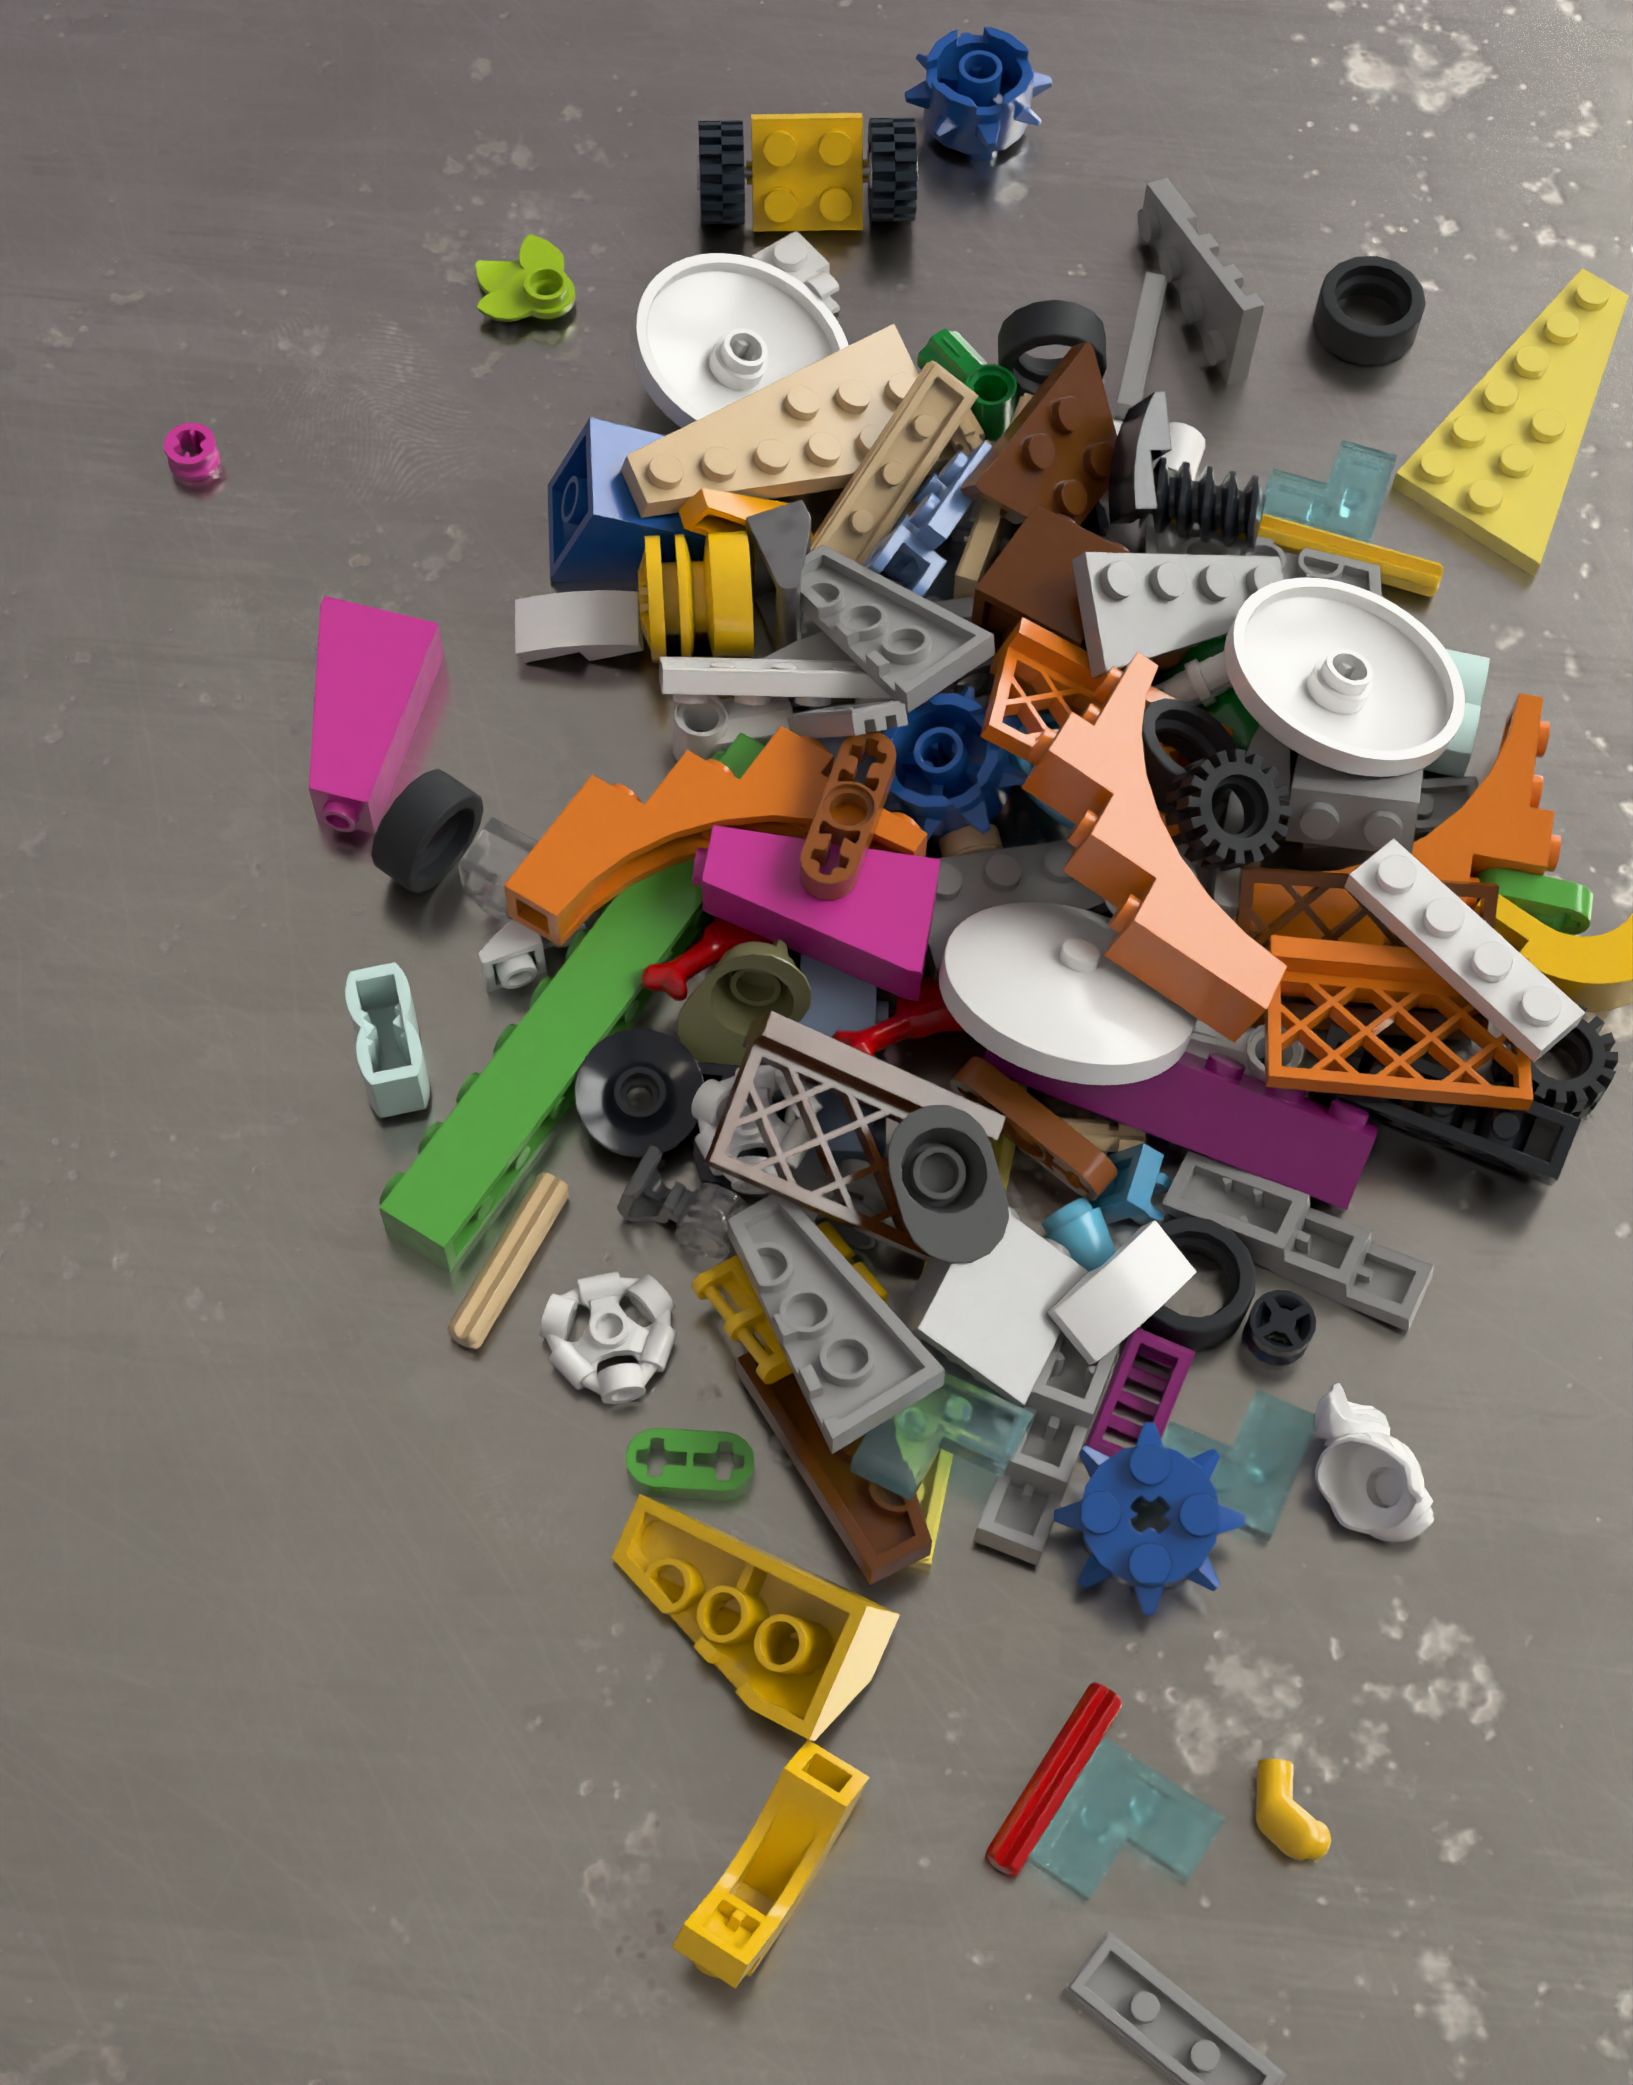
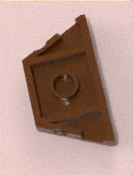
[960,341,1117,526]

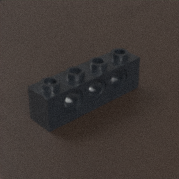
[1307,1025,1581,1186]

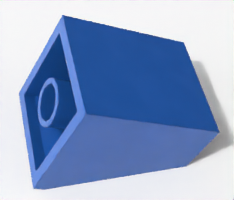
[547,417,707,582]

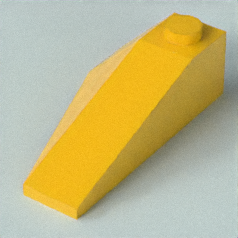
[611,1494,900,1741]

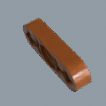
[800,730,896,900]
[950,1056,1117,1200]

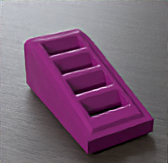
[1083,1328,1195,1457]

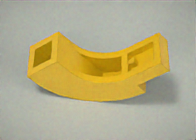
[1474,894,1633,1012]
[672,1740,870,1989]

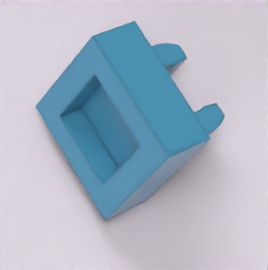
[1091,1143,1173,1225]

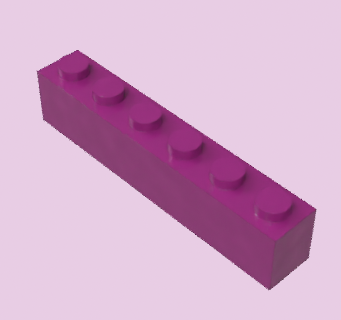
[984,1049,1379,1210]

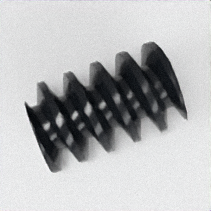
[1138,456,1267,552]

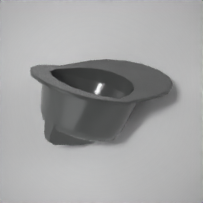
[887,1105,1009,1264]

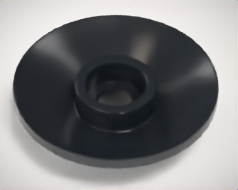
[575,1029,704,1157]

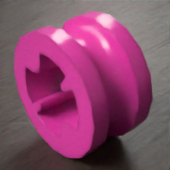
[164,423,220,482]

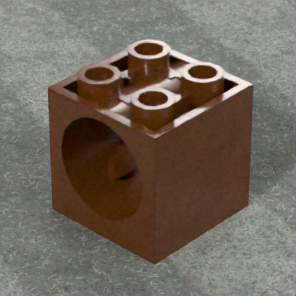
[971,504,1131,657]

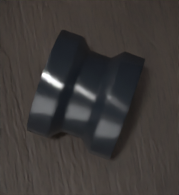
[1242,1290,1316,1371]

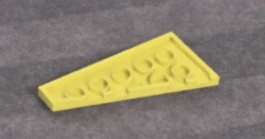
[1392,268,1629,577]

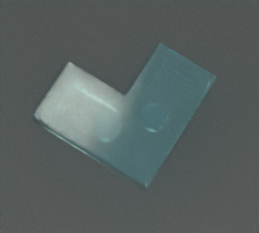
[1263,440,1397,544]
[850,1372,1034,1501]
[1162,1390,1315,1542]
[1027,1737,1226,1902]

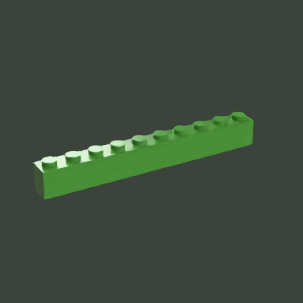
[379,732,765,1272]

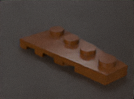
[736,1346,932,1585]

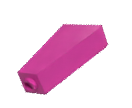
[309,596,444,834]
[692,825,941,1001]

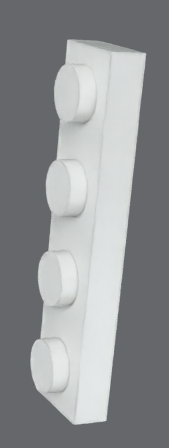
[659,656,893,707]
[1344,838,1585,1063]

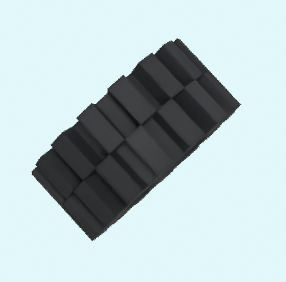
[1165,749,1291,871]
[1492,1004,1618,1118]

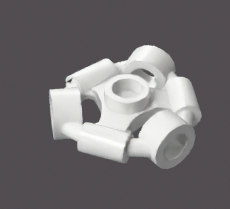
[691,1065,823,1194]
[540,1271,677,1404]

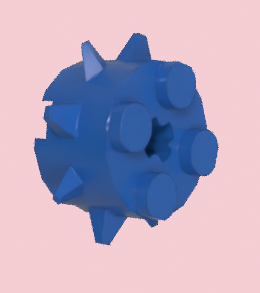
[904,27,1052,162]
[870,686,1028,841]
[1054,1422,1245,1615]

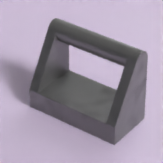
[746,500,811,651]

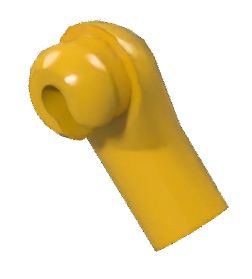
[1256,1759,1331,1861]

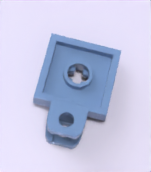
[862,441,992,597]

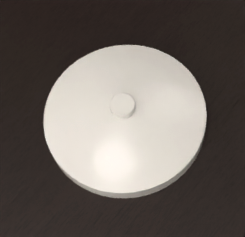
[630,253,849,428]
[1224,578,1465,777]
[939,902,1197,1085]

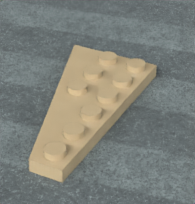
[621,324,956,518]

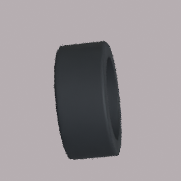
[1313,256,1426,365]
[998,300,1107,397]
[1142,698,1238,814]
[371,769,484,893]
[1140,1216,1256,1351]

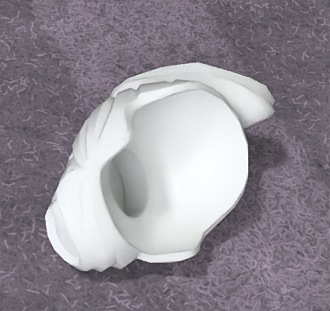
[1314,1383,1434,1543]

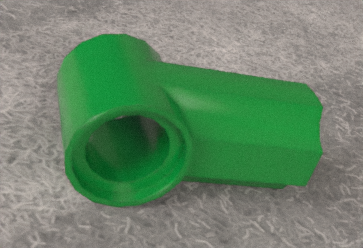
[917,328,1017,441]

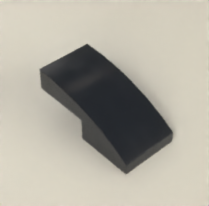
[1109,392,1172,524]

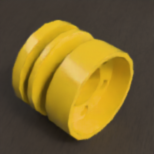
[637,531,754,663]

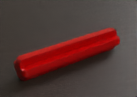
[985,1682,1122,1877]

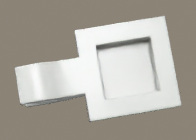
[752,230,840,314]

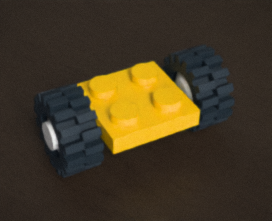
[696,113,918,232]

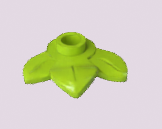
[475,234,575,322]

